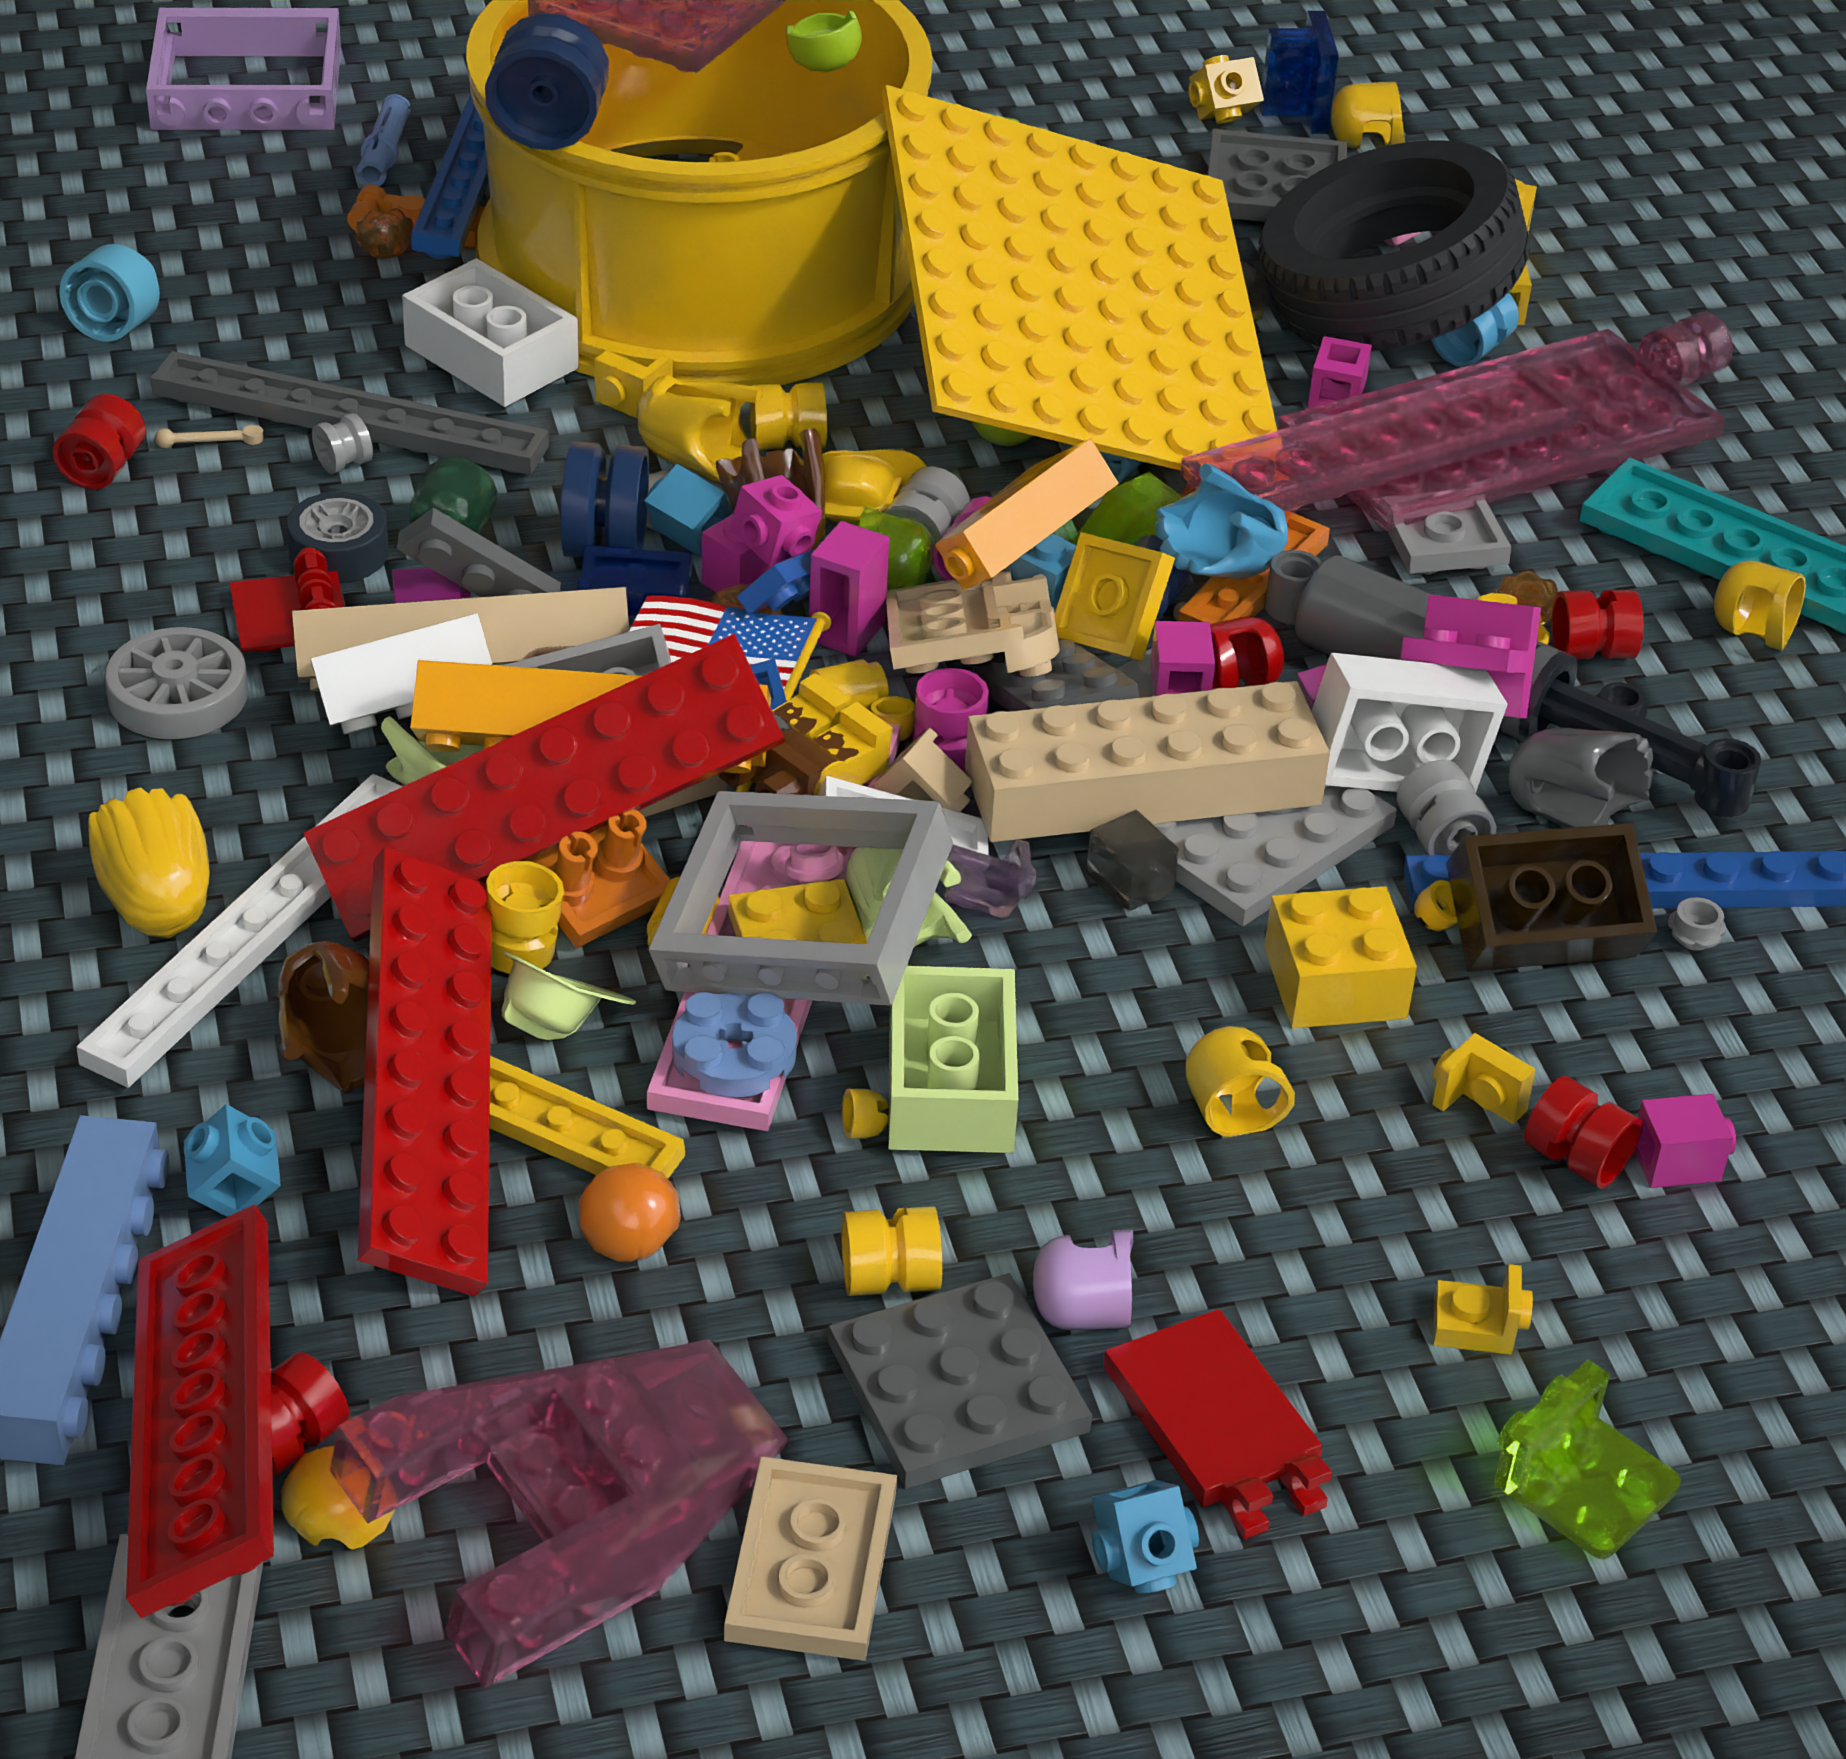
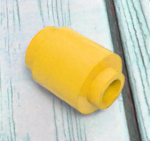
[809,659,889,711]

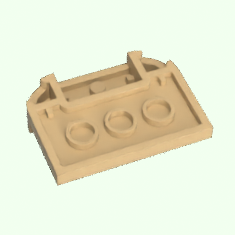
[886,571,1060,677]

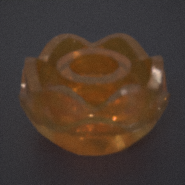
[355,208,414,259]
[1495,571,1558,625]

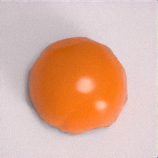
[579,1163,681,1262]

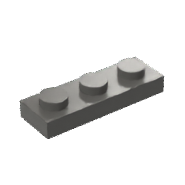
[397,508,561,597]

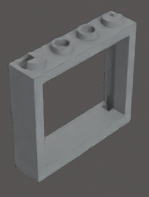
[649,791,953,1006]

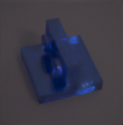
[1260,11,1339,134]

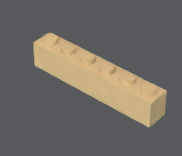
[292,587,629,691]

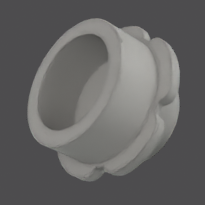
[1668,897,1726,951]

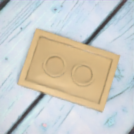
[724,1457,897,1661]

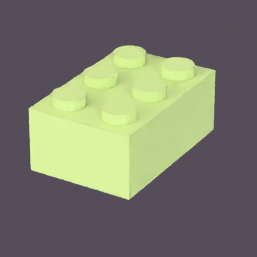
[888,966,1018,1153]

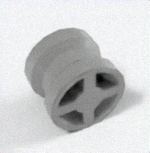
[312,413,373,474]

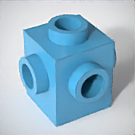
[184,1104,281,1217]
[1092,1480,1199,1593]

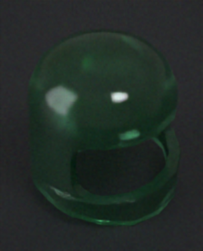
[409,457,498,534]

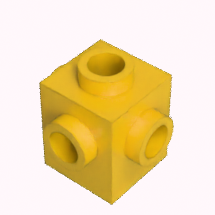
[1189,55,1264,124]

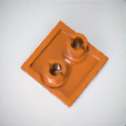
[530,809,670,949]

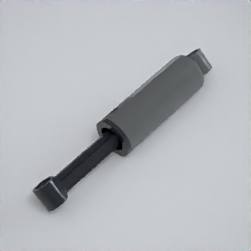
[1265,550,1761,817]

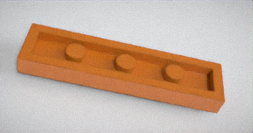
[1178,510,1330,624]

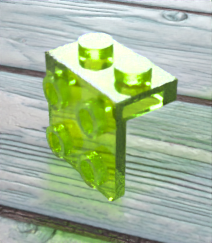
[1494,1359,1681,1559]

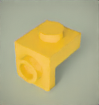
[594,350,673,418]

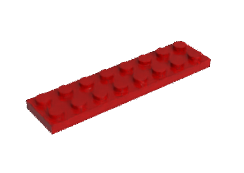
[303,633,786,942]
[357,847,492,1297]
[126,1204,274,1619]

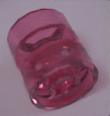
[1639,311,1733,392]

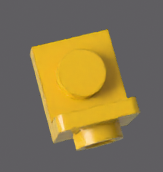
[1432,1033,1536,1124]
[1433,1264,1533,1355]

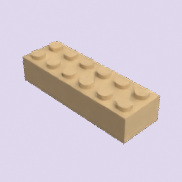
[965,681,1330,842]

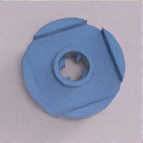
[672,992,797,1097]

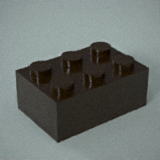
[1446,823,1657,972]

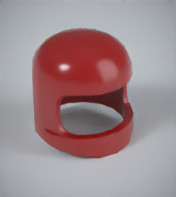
[1210,616,1284,689]

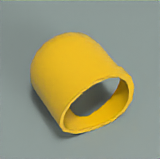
[1331,82,1405,149]
[1714,560,1806,651]
[1186,1026,1295,1137]

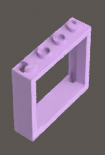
[146,8,341,130]

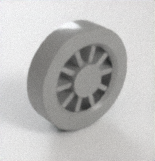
[104,627,248,739]

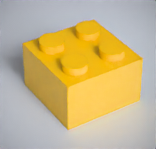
[1264,886,1417,1029]

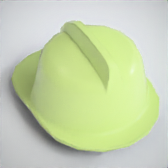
[502,951,636,1040]

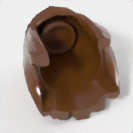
[716,428,826,550]
[277,941,369,1094]

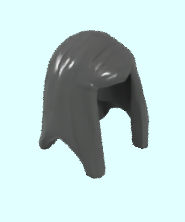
[1509,728,1653,828]

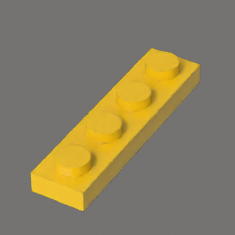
[489,1056,685,1178]

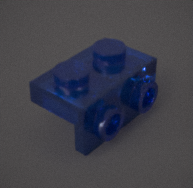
[576,545,693,616]

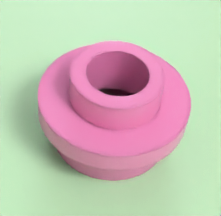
[785,844,845,884]

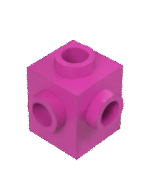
[730,475,822,566]

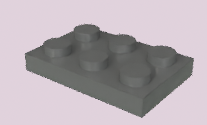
[974,640,1139,712]

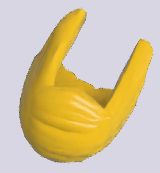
[636,375,763,483]
[88,787,210,938]

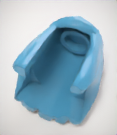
[1155,463,1288,579]

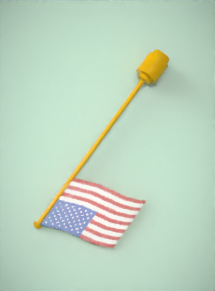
[629,596,831,947]

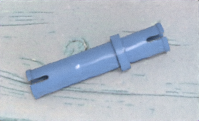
[356,94,411,186]

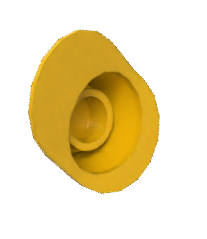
[822,449,927,528]

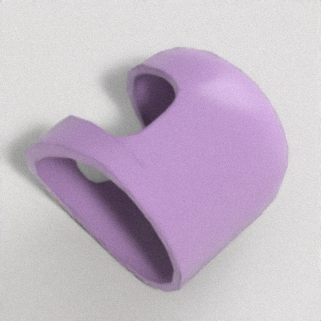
[1033,1230,1133,1330]

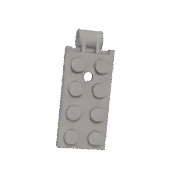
[75,1534,264,1759]

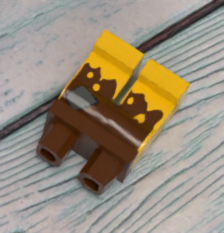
[718,673,893,796]

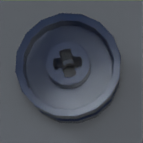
[485,13,609,150]
[560,441,649,562]

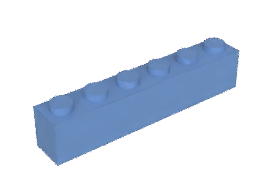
[0,1115,169,1465]

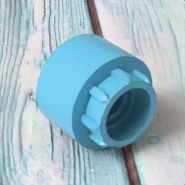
[59,244,160,342]

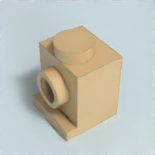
[873,728,973,812]

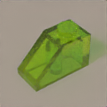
[1071,472,1183,545]

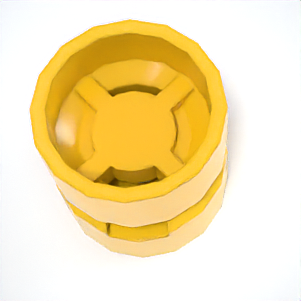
[750,382,827,450]
[485,861,564,974]
[841,1206,942,1296]

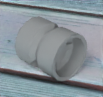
[880,466,970,563]
[1396,760,1497,855]

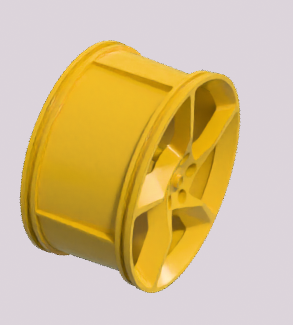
[466,0,933,386]

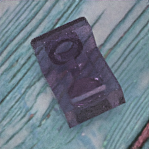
[943,839,1036,919]

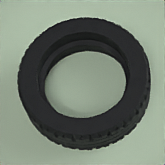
[1258,140,1530,351]

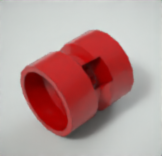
[52,393,146,490]
[1551,589,1644,660]
[1524,1075,1643,1189]
[271,1352,350,1478]

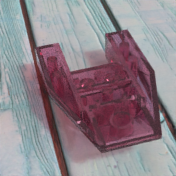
[330,1339,788,1688]

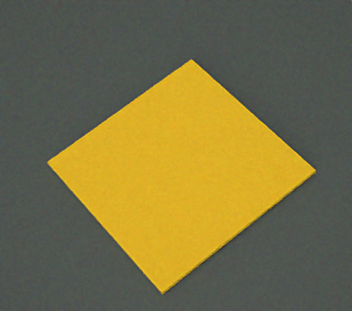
[881,85,1290,495]

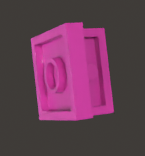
[1401,594,1541,718]

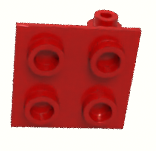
[229,547,345,652]

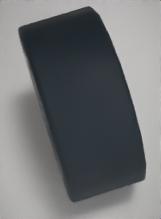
[287,491,389,583]

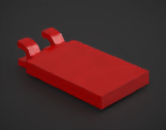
[1103,1308,1332,1540]

